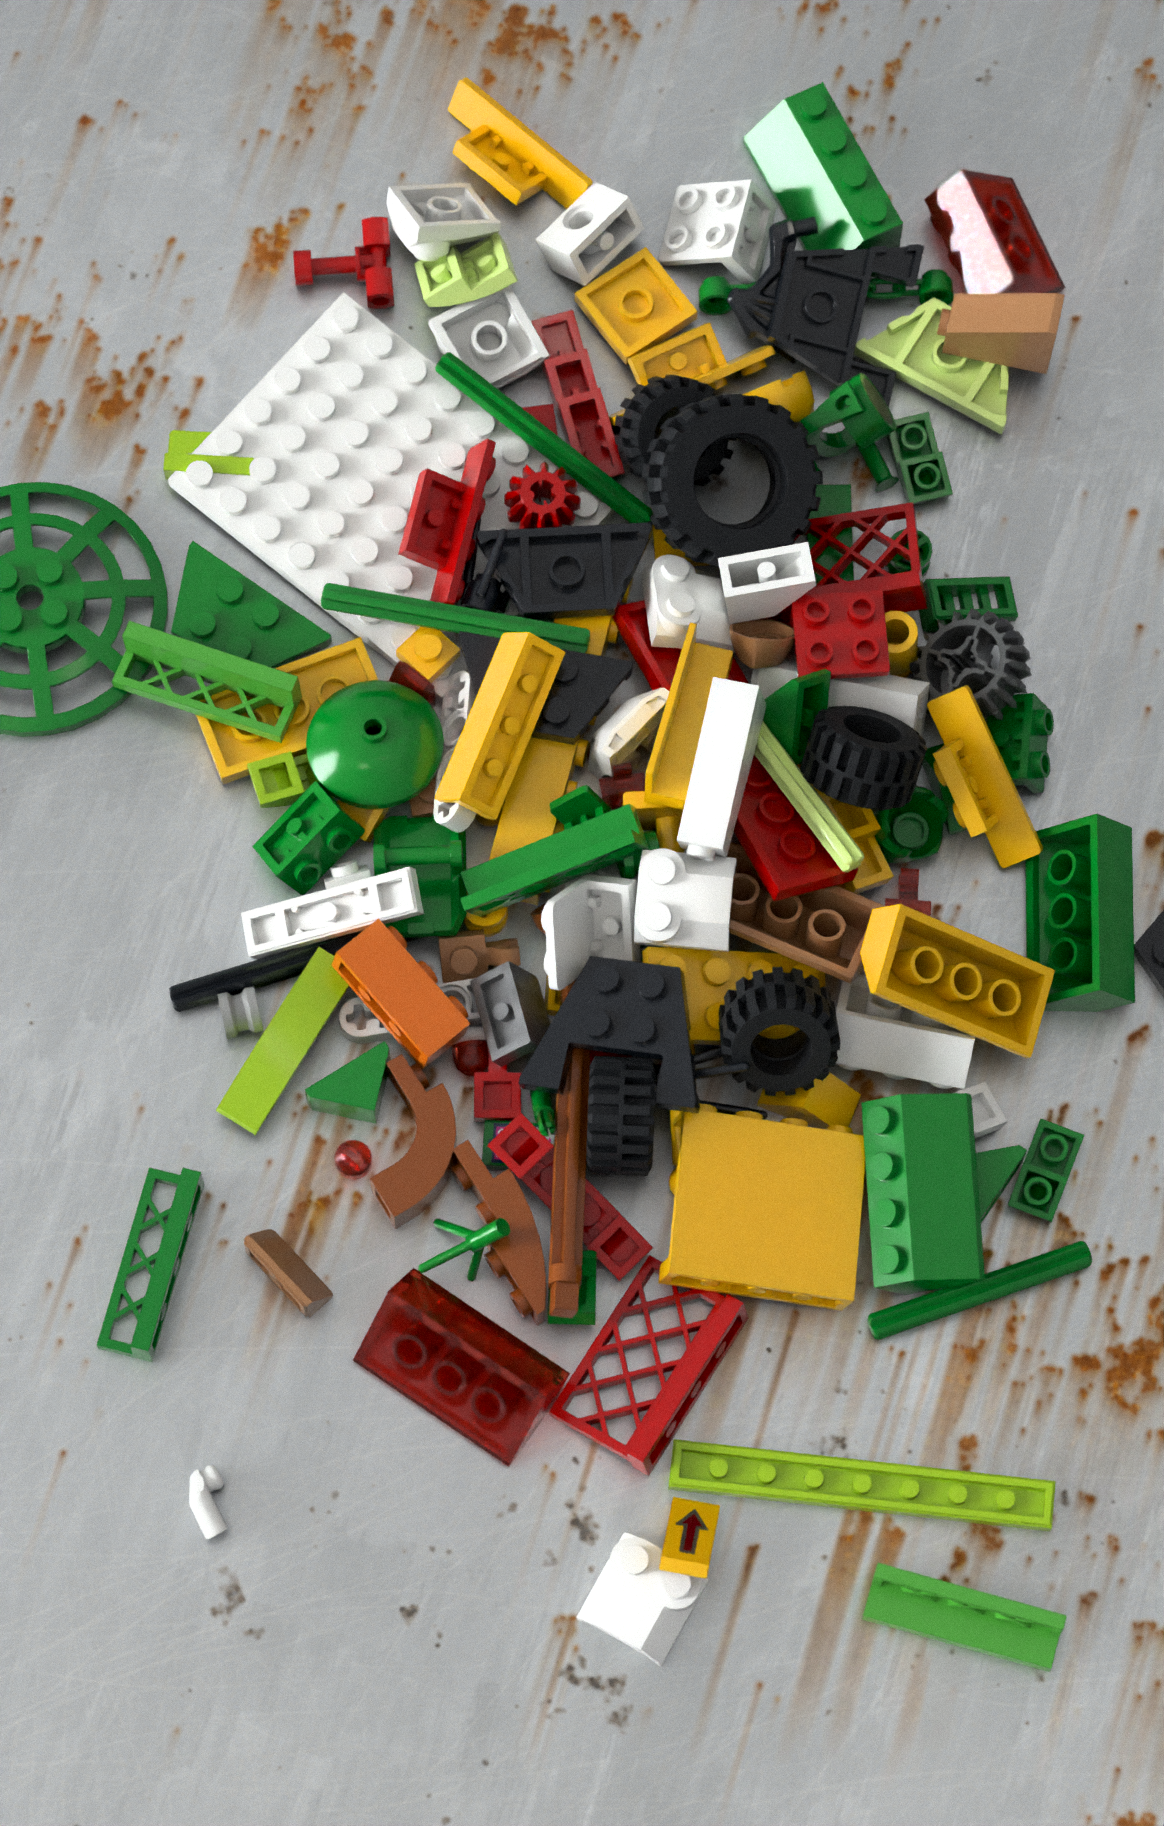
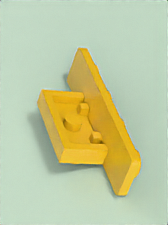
[448,77,593,209]
[609,323,776,426]
[927,685,1043,868]

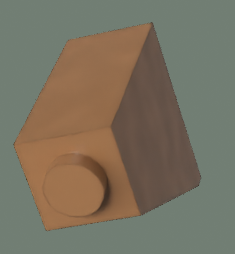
[937,293,1065,374]

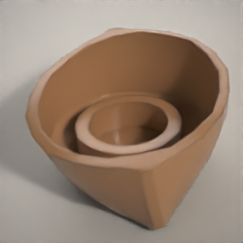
[729,619,795,669]

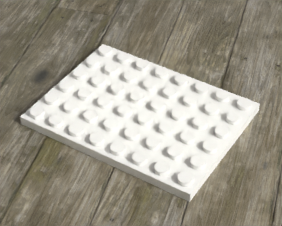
[168,292,615,704]

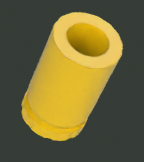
[885,611,918,678]

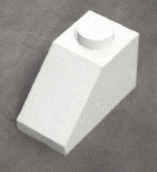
[718,542,816,624]

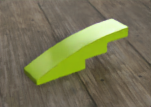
[216,947,350,1135]

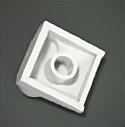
[387,183,501,261]
[429,286,550,389]
[641,554,735,652]
[634,848,737,952]
[577,1532,709,1666]

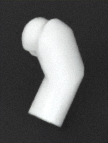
[189,1465,228,1539]

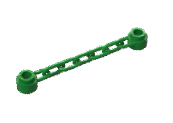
[698,269,954,316]

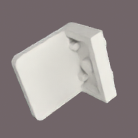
[541,874,641,990]

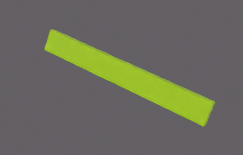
[668,1439,1056,1532]

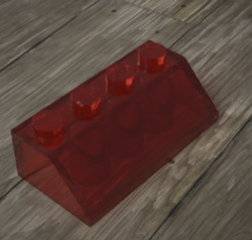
[353,1268,570,1467]

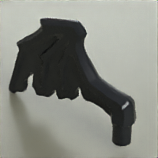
[727,216,856,364]

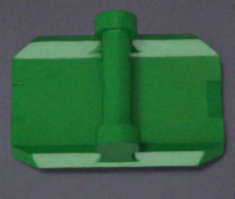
[373,814,467,938]

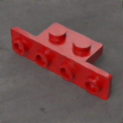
[398,438,496,605]

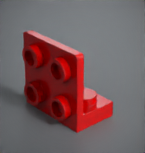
[789,590,890,679]

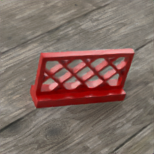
[756,502,927,625]
[549,1255,748,1476]

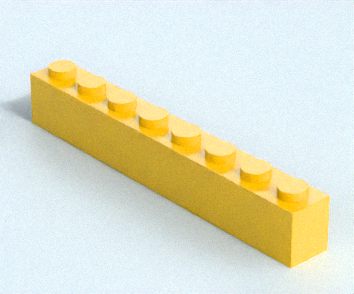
[489,577,633,906]

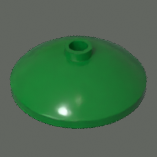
[306,680,444,809]

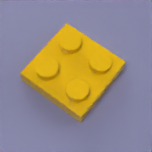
[574,247,698,365]

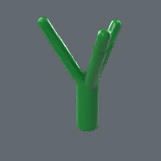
[418,1218,510,1281]

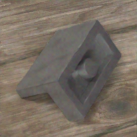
[470,961,550,1067]

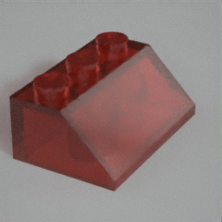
[924,169,1065,293]

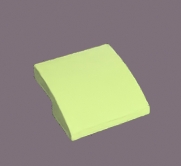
[414,232,518,307]

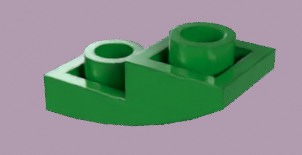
[887,412,953,504]
[1007,1118,1084,1222]

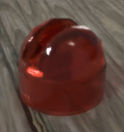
[451,1040,488,1076]
[334,1140,372,1180]

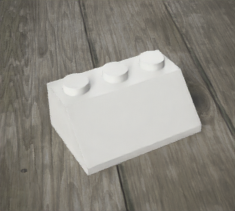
[836,974,975,1089]

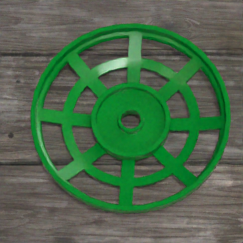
[0,482,169,737]

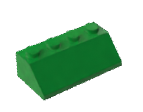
[743,82,903,250]
[1026,813,1135,1012]
[861,1093,985,1295]

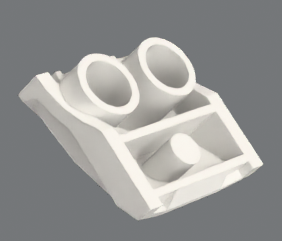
[588,687,669,783]

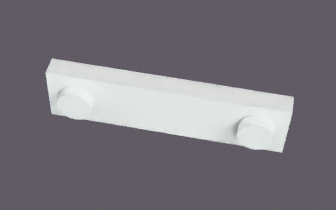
[241,867,424,959]

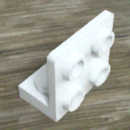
[658,180,777,284]

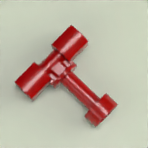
[293,217,394,309]

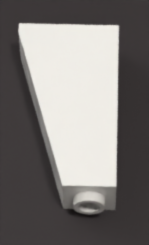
[751,655,930,738]
[677,677,766,862]

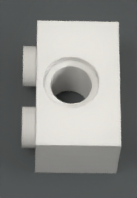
[536,182,645,286]

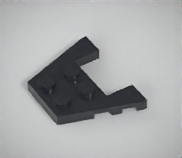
[766,244,924,407]
[518,956,700,1113]

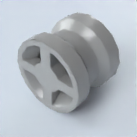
[217,986,263,1039]

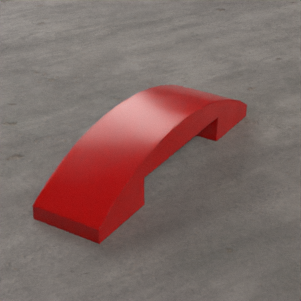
[487,1112,653,1281]

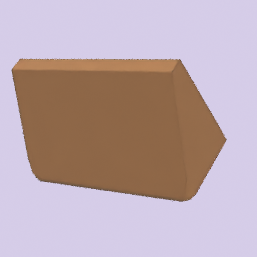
[244,1229,333,1318]

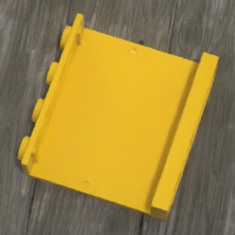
[658,1104,865,1311]

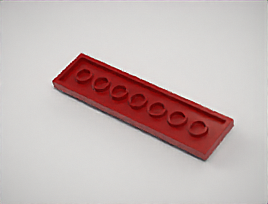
[612,600,859,901]

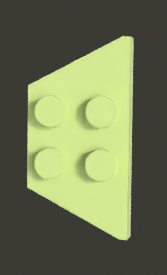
[854,298,1009,435]

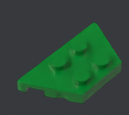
[171,541,332,668]

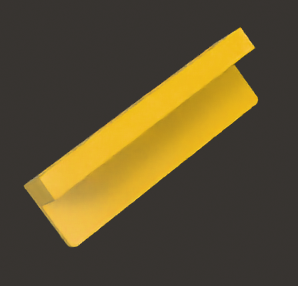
[644,622,733,810]
[435,632,566,820]

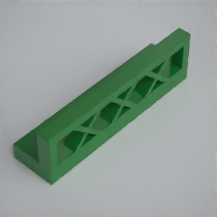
[460,804,649,917]
[97,1167,204,1362]

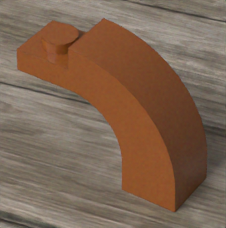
[370,1054,457,1230]

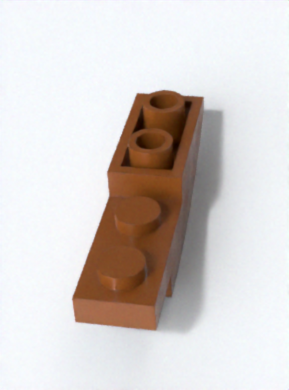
[450,1140,547,1326]

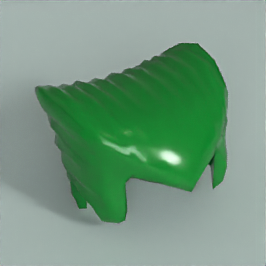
[874,785,949,864]

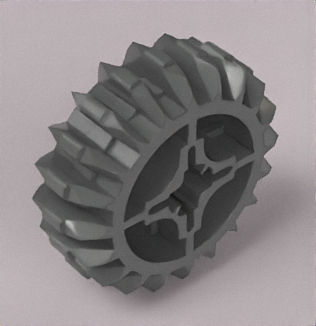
[909,608,1032,724]

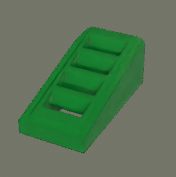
[918,576,1018,632]

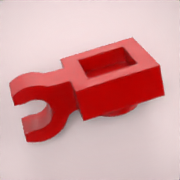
[474,1048,521,1122]

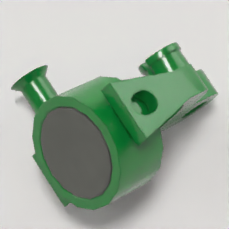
[799,373,899,492]

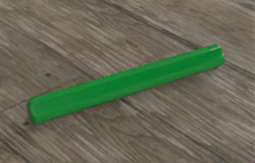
[867,1241,1092,1340]

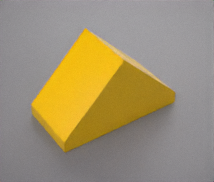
[757,1072,861,1129]

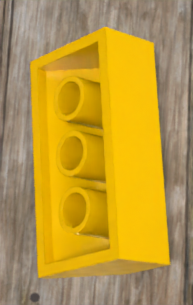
[860,904,1055,1058]

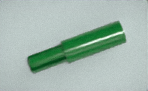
[530,1090,555,1137]

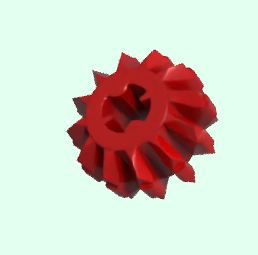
[504,461,581,529]

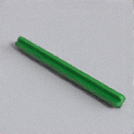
[435,352,654,523]
[321,583,590,653]

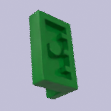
[987,693,1054,794]
[252,781,365,895]

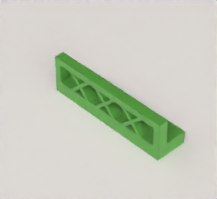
[112,621,302,743]
[862,1563,1067,1672]

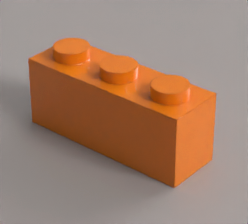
[331,918,470,1070]

